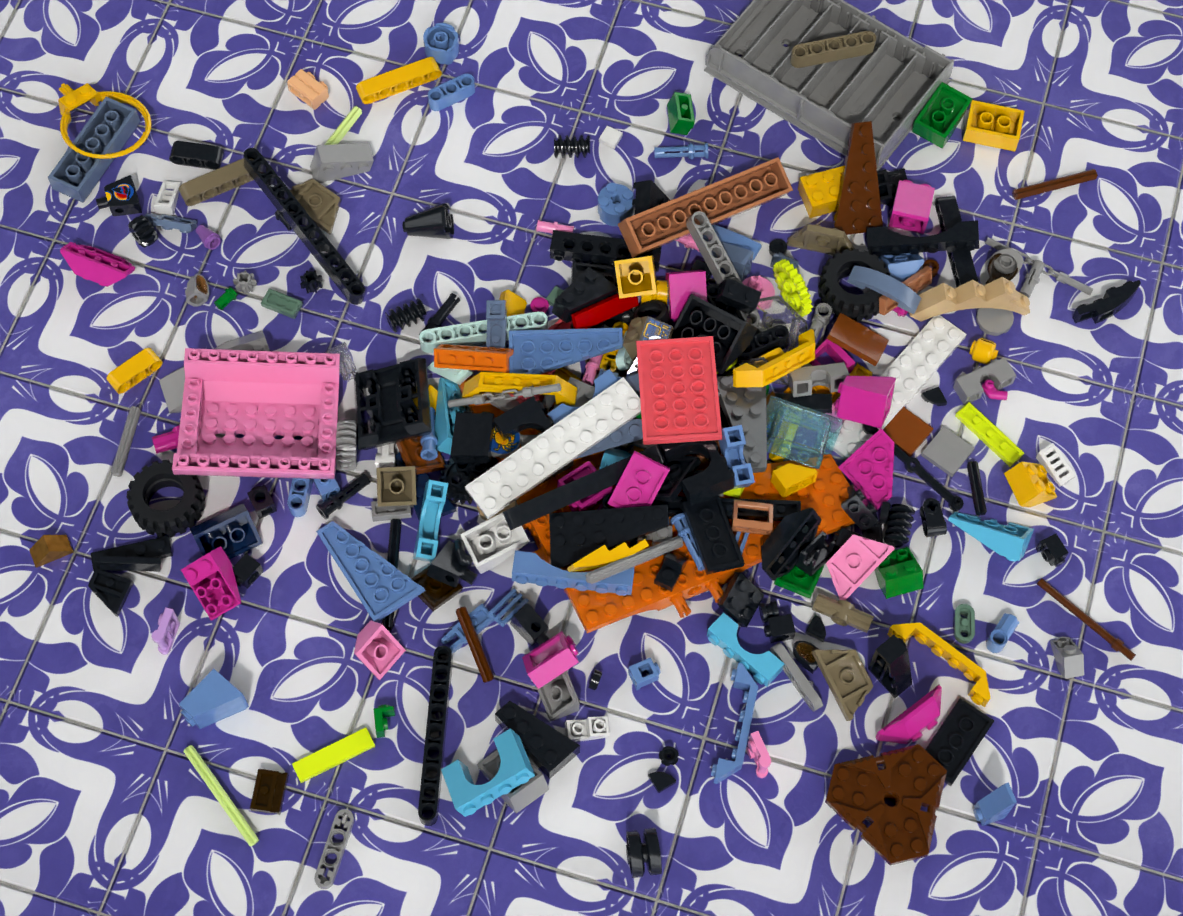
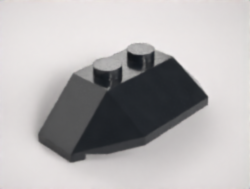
[761,508,821,581]

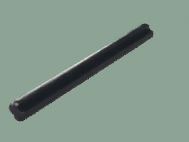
[381,519,401,630]

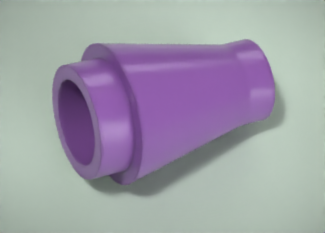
[196,225,221,250]

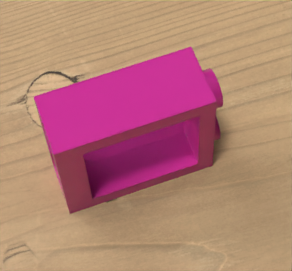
[522,631,579,689]

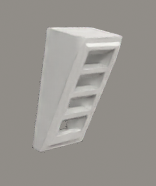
[153,181,181,216]
[1036,443,1075,487]

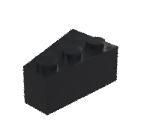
[632,180,671,215]

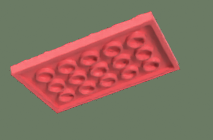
[636,336,722,445]

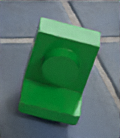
[373,704,395,738]

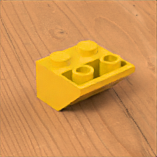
[1004,461,1057,507]

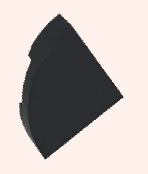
[921,387,947,406]
[806,615,826,642]
[648,772,676,793]

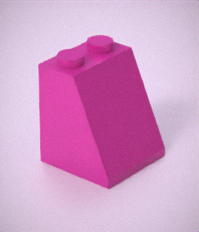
[888,180,935,234]
[835,376,896,428]

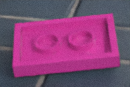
[607,450,670,508]

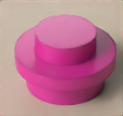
[530,297,549,313]

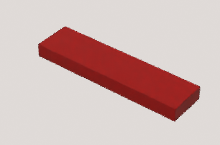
[571,293,639,329]

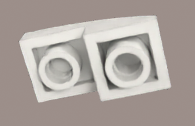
[565,716,610,742]

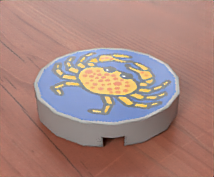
[491,426,521,458]

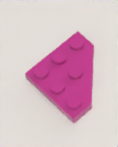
[838,429,895,510]

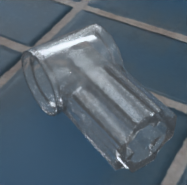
[328,342,358,381]

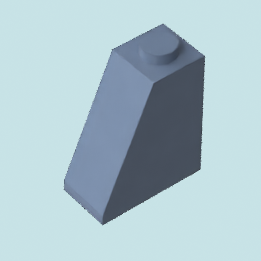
[704,242,754,281]

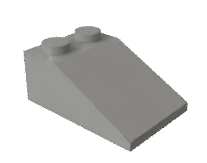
[477,750,549,814]

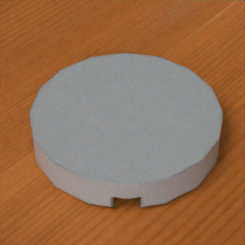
[976,308,1014,336]

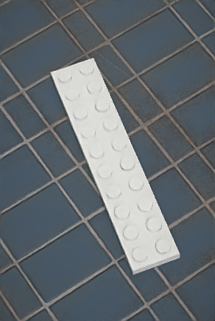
[823,315,967,460]
[465,377,641,519]

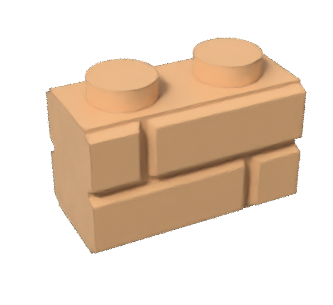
[287,69,329,110]

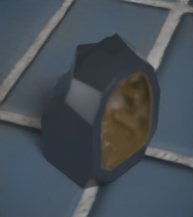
[793,641,820,674]

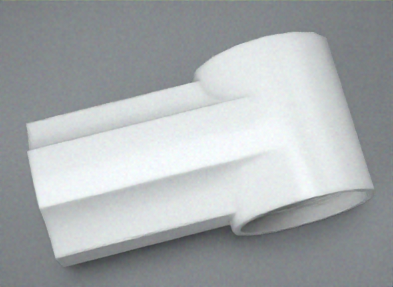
[375,443,396,468]

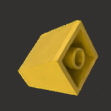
[614,255,657,299]

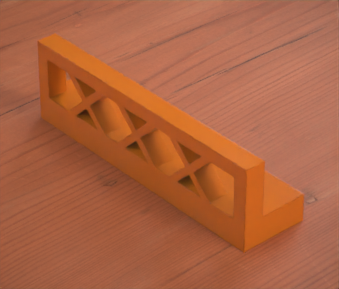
[434,344,514,372]

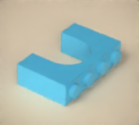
[441,728,535,817]

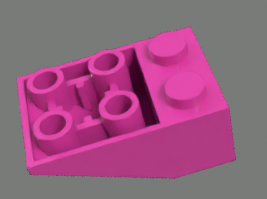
[181,546,242,621]

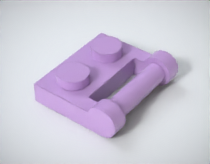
[151,607,180,655]

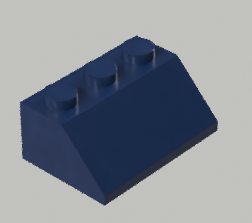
[190,504,263,559]

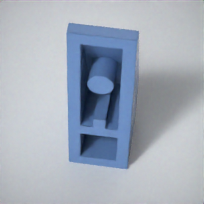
[973,782,1017,826]

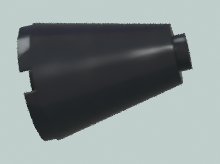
[402,202,454,239]

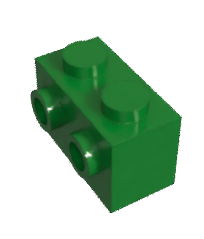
[667,92,695,135]

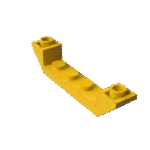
[733,329,815,388]
[462,372,578,405]
[887,622,990,707]

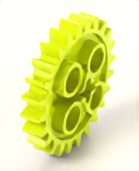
[773,259,813,317]

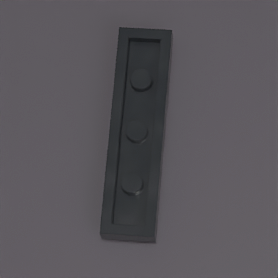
[90,536,173,572]

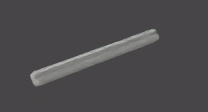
[585,536,684,584]

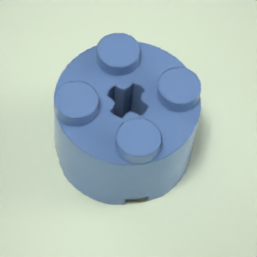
[423,23,459,65]
[597,183,634,226]

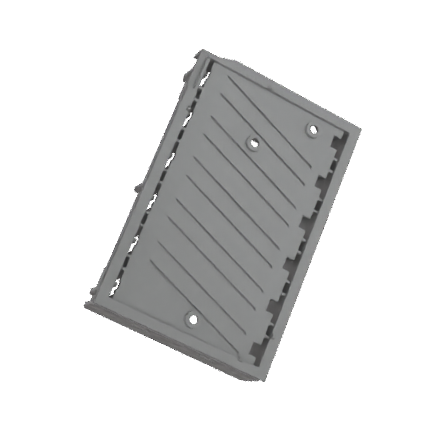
[704,0,954,171]

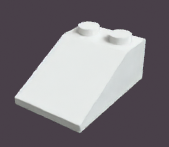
[460,513,530,574]

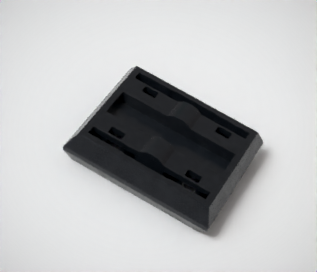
[354,358,432,450]

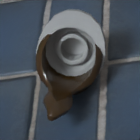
[985,247,1024,285]

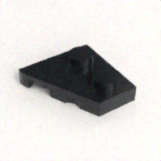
[88,568,134,617]

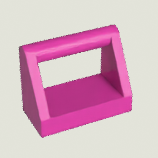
[809,339,856,374]

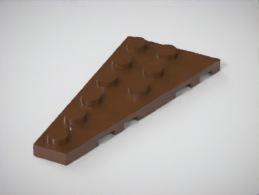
[834,121,883,235]

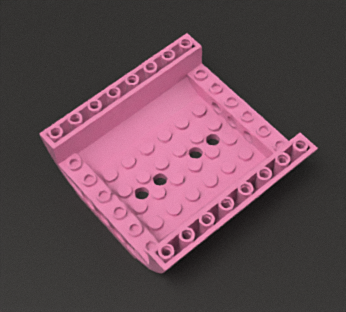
[172,348,340,479]

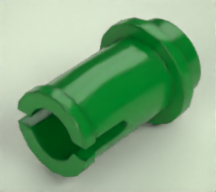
[214,287,238,311]

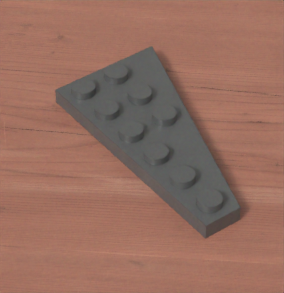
[717,375,767,473]

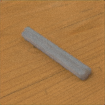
[111,406,141,477]

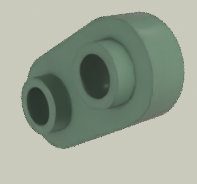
[954,604,975,644]

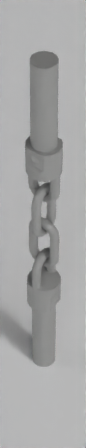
[985,237,1093,295]
[448,383,561,408]

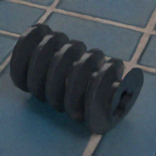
[554,135,590,158]
[385,298,427,333]
[884,503,915,547]

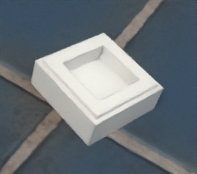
[599,126,623,149]

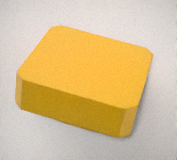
[499,290,527,316]

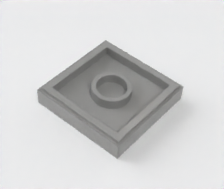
[921,426,975,477]

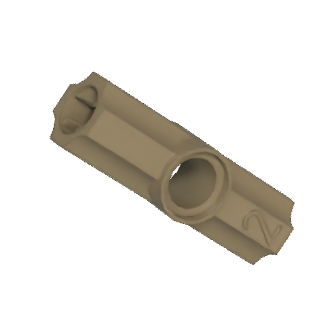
[812,593,874,633]

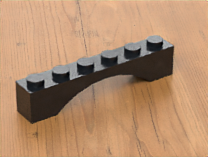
[867,220,979,256]

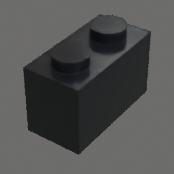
[715,278,761,314]

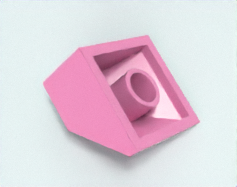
[354,620,406,680]

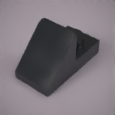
[654,551,689,592]

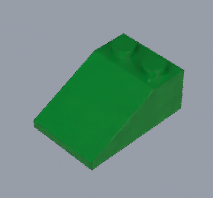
[912,82,972,149]

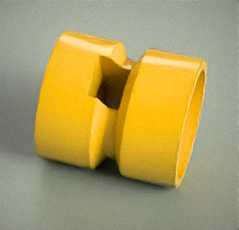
[641,280,668,304]

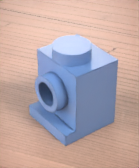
[628,657,661,691]

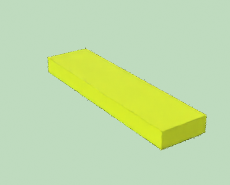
[955,402,1024,467]
[292,727,375,783]

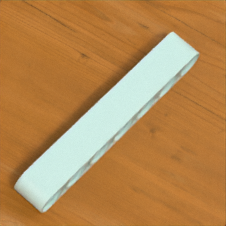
[419,311,548,353]

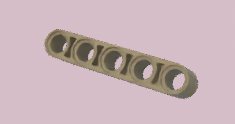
[790,31,876,68]
[179,158,264,206]

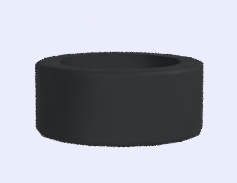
[633,300,670,324]

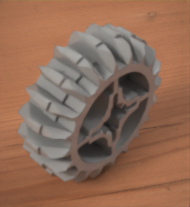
[336,419,357,471]

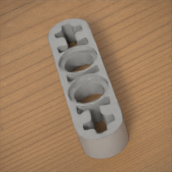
[770,642,823,712]
[314,809,355,889]

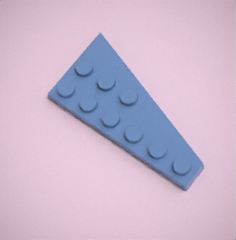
[509,328,623,374]
[316,521,426,622]

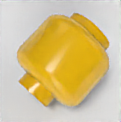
[969,338,999,365]

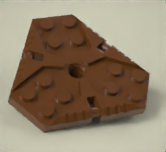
[825,744,947,866]

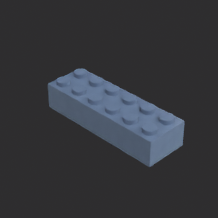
[48,97,140,203]

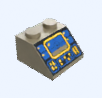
[623,316,674,361]

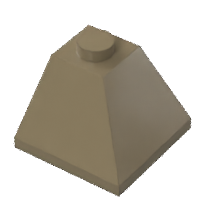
[376,466,417,507]

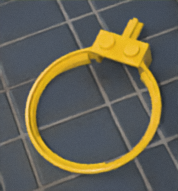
[58,83,152,159]

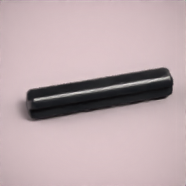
[967,461,987,516]

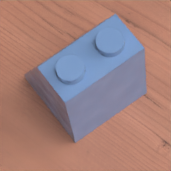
[179,669,249,729]

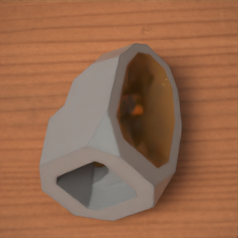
[185,274,209,307]

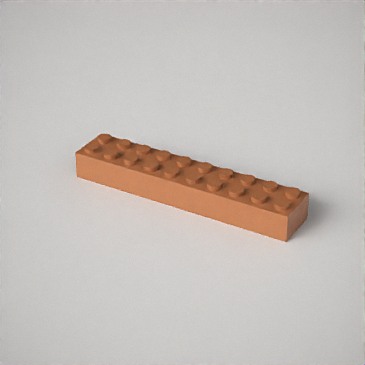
[618,157,793,258]

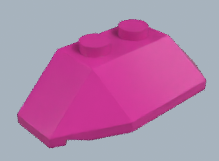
[60,242,135,287]
[875,685,942,744]

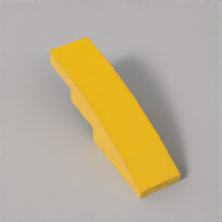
[567,539,649,572]

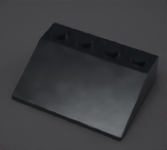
[671,294,758,374]

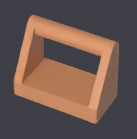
[731,499,773,536]

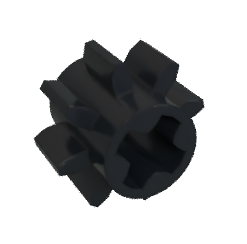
[300,270,323,293]

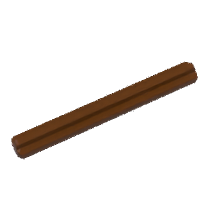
[1012,169,1098,200]

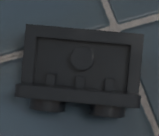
[841,484,879,532]

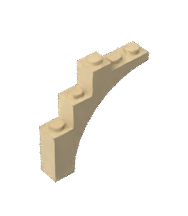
[909,277,1030,322]

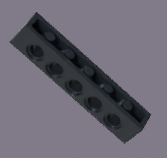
[550,230,662,272]

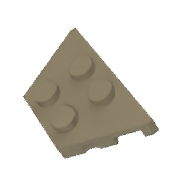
[281,179,341,234]
[787,224,855,255]
[811,650,873,721]

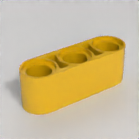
[106,347,163,394]

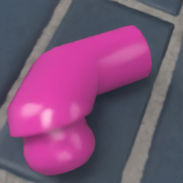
[982,379,1008,400]

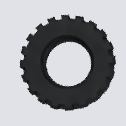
[818,249,890,322]
[126,460,205,537]

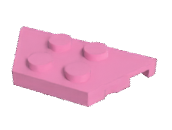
[826,534,895,600]

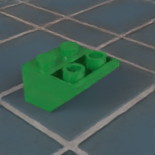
[874,547,923,599]

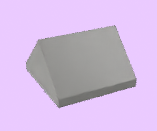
[537,671,580,721]

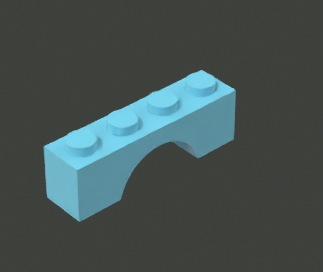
[413,480,448,562]
[707,612,784,687]

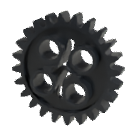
[439,458,498,505]

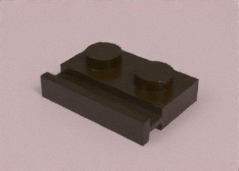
[250,769,289,815]

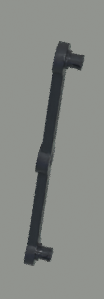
[862,424,964,511]

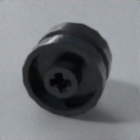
[626,828,662,878]

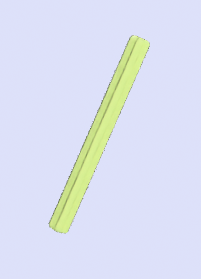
[184,745,259,846]

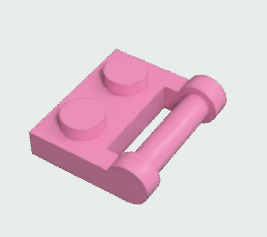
[746,731,771,778]

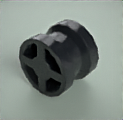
[759,601,779,623]

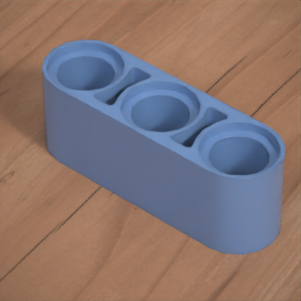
[428,74,475,111]
[287,478,313,517]

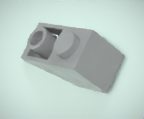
[1050,637,1084,679]

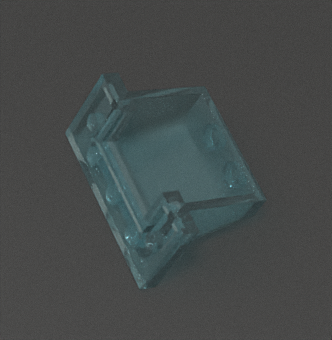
[766,396,844,469]

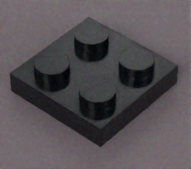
[717,572,764,628]

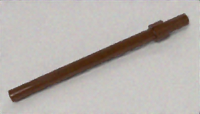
[1037,578,1136,661]

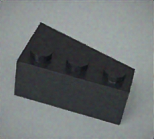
[552,267,618,323]
[868,635,912,698]

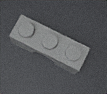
[953,357,1017,406]
[788,362,850,397]

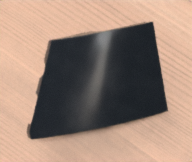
[877,168,907,205]

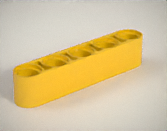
[356,57,442,104]

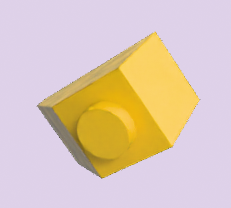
[771,463,818,498]

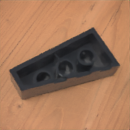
[495,701,580,779]

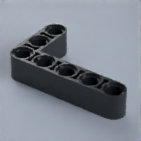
[706,284,789,364]

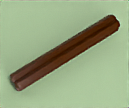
[456,606,494,683]

